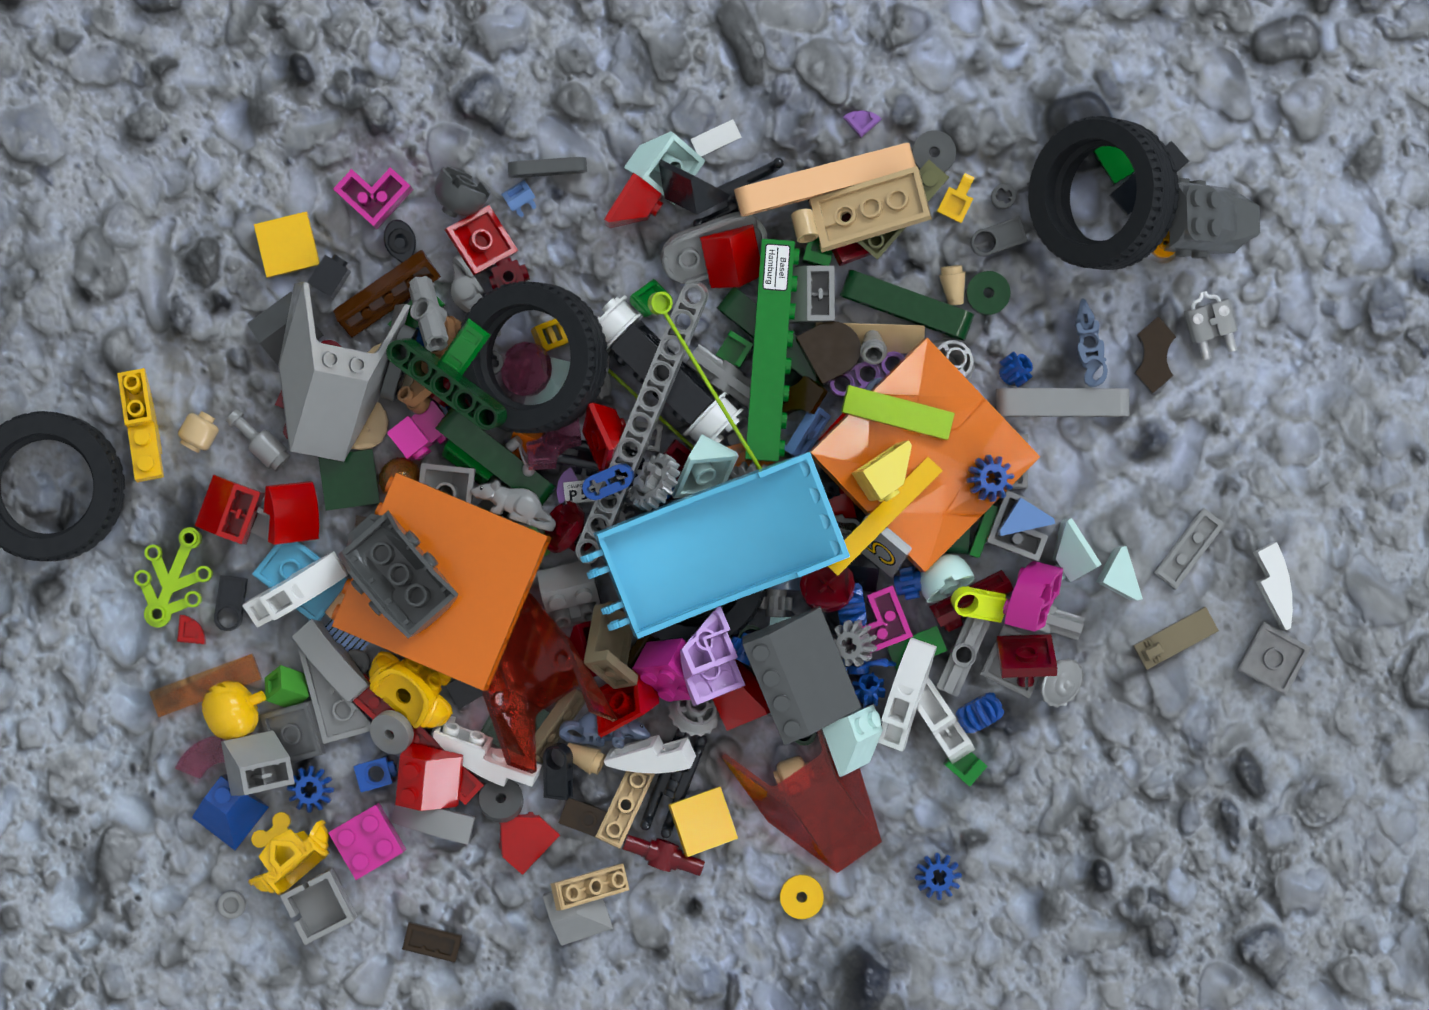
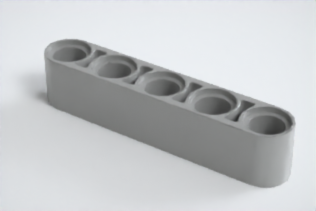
[996,388,1129,417]

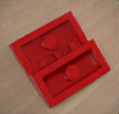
[263,481,319,545]

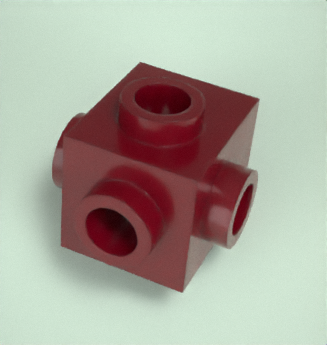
[489,257,530,289]

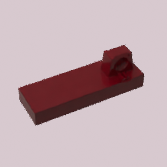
[929,570,1014,632]

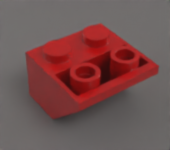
[195,475,265,545]

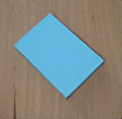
[252,542,347,621]

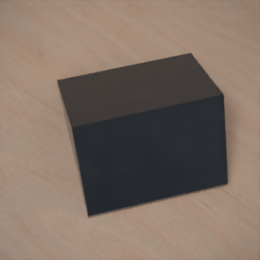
[659,160,730,215]

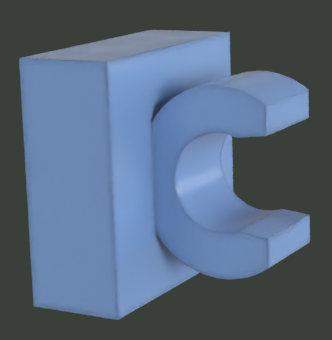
[501,180,536,217]

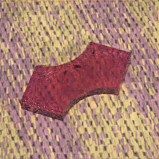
[526,418,581,470]

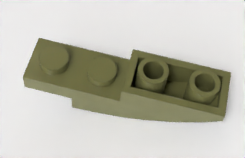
[857,160,949,260]

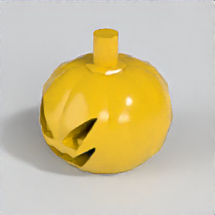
[202,681,266,740]

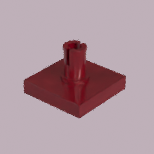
[996,634,1058,687]

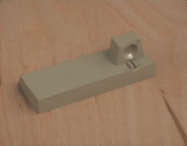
[1132,607,1219,670]
[523,684,589,764]

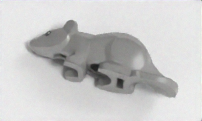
[450,254,501,337]
[470,480,556,531]

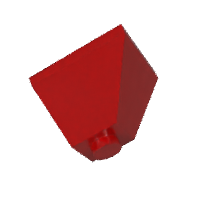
[604,173,664,228]
[582,403,626,471]
[595,669,659,738]

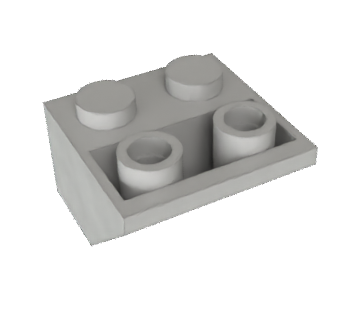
[789,266,835,323]
[537,561,601,631]
[221,730,295,796]

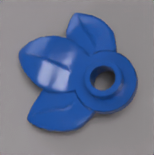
[846,658,896,674]

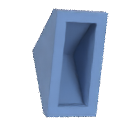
[997,498,1055,536]

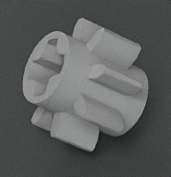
[760,589,792,617]

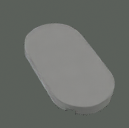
[661,211,767,285]

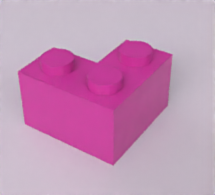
[333,167,414,229]
[387,400,448,461]
[862,585,913,653]

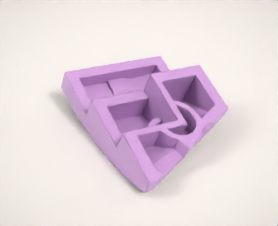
[680,606,745,706]

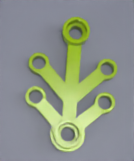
[134,527,213,628]

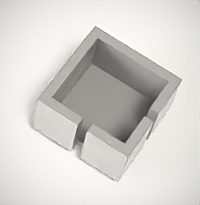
[280,868,358,945]

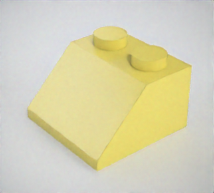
[851,440,912,502]

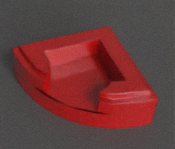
[177,614,206,644]

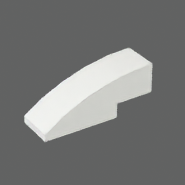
[1253,542,1293,630]
[917,677,975,764]
[604,735,696,774]

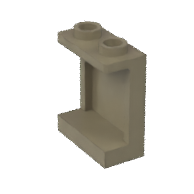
[583,601,638,689]

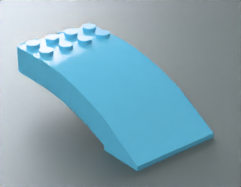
[580,452,850,639]

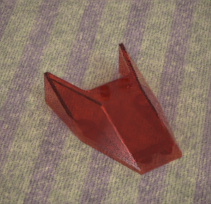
[482,592,618,774]
[721,729,882,873]

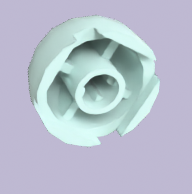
[920,554,975,604]

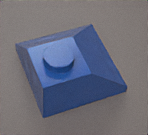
[192,774,269,851]

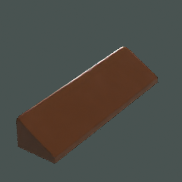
[333,250,441,338]

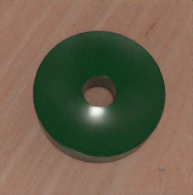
[966,271,1011,315]

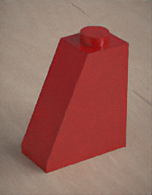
[712,659,771,731]

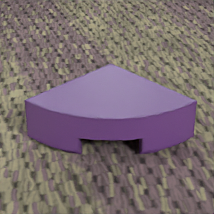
[843,111,882,138]
[557,467,579,504]

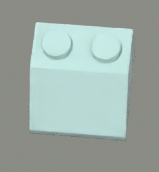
[822,704,883,777]

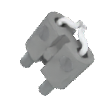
[1184,291,1238,360]

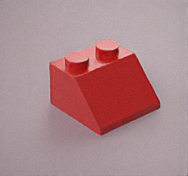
[395,743,463,811]

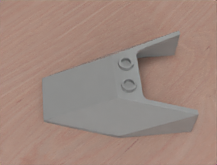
[278,282,410,462]

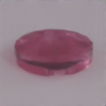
[501,341,552,397]

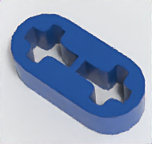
[582,463,634,500]

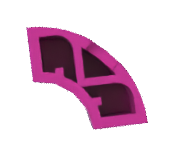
[1003,561,1063,632]

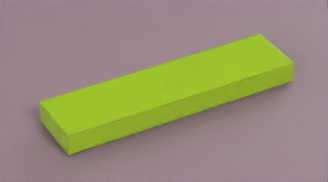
[841,385,955,440]

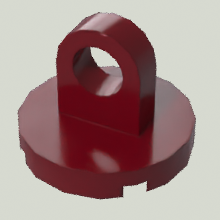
[542,501,593,554]
[800,566,855,613]

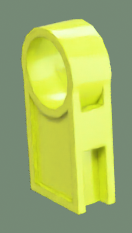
[951,586,1007,623]

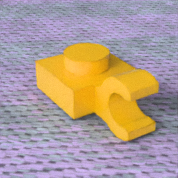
[937,173,975,224]

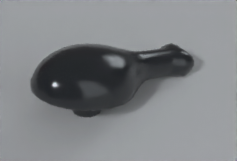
[384,219,416,263]

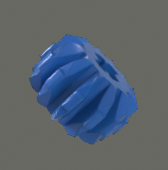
[966,455,1014,502]
[838,583,867,626]
[956,692,1004,734]
[287,765,334,813]
[915,852,962,900]

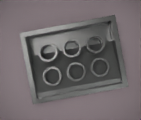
[743,606,861,745]

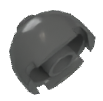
[434,167,491,218]

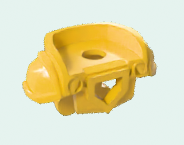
[369,651,453,729]
[248,812,330,896]

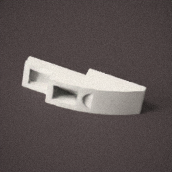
[242,551,349,628]
[878,637,937,751]
[433,722,542,787]

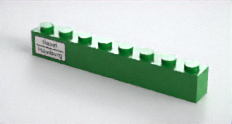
[745,239,800,462]

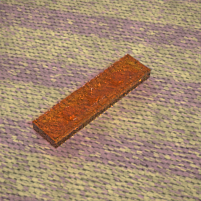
[149,654,262,718]

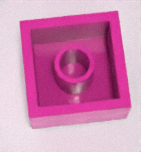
[633,638,690,702]
[328,803,407,880]

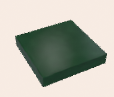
[318,449,381,511]

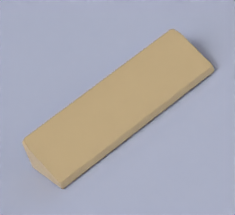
[815,322,925,354]

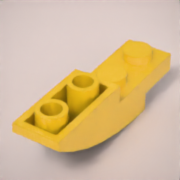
[117,368,164,482]

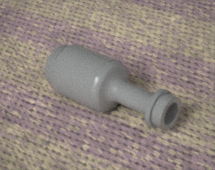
[226,409,291,471]

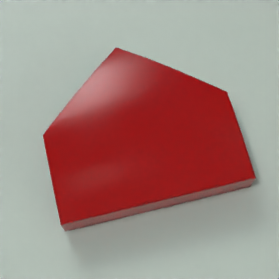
[499,812,560,875]

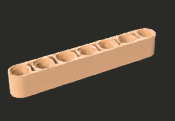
[734,143,916,217]

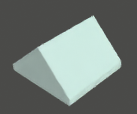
[672,434,739,499]
[1096,546,1143,601]

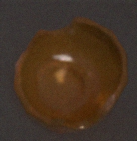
[378,457,420,495]

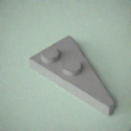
[299,650,371,744]

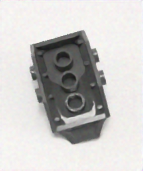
[1164,178,1260,259]
[338,510,458,638]

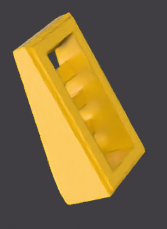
[531,319,569,354]

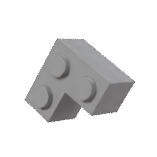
[986,491,1048,561]

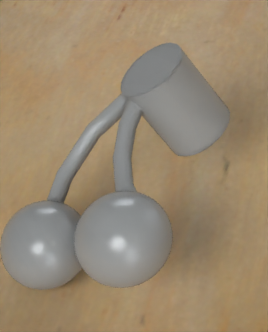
[505,435,535,477]

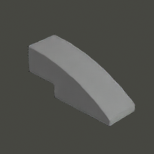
[292,619,370,703]
[390,805,476,845]

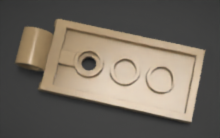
[791,166,932,252]

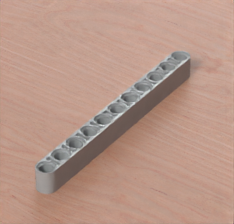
[575,282,709,564]

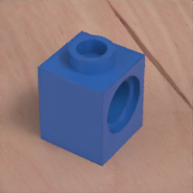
[353,756,398,793]

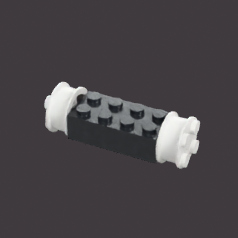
[598,295,743,443]

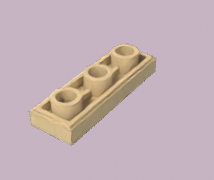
[595,771,655,849]
[550,863,629,911]

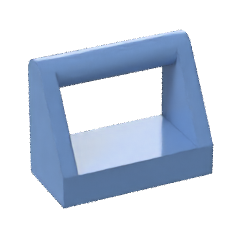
[785,407,831,457]

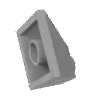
[543,891,613,946]

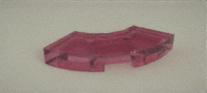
[175,736,225,779]

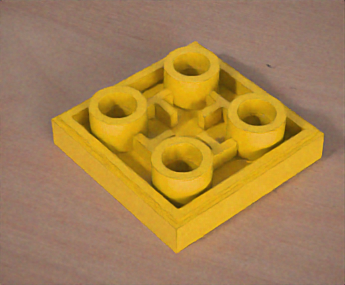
[254,211,320,278]
[668,786,738,857]

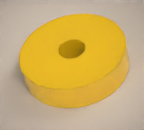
[780,874,824,919]

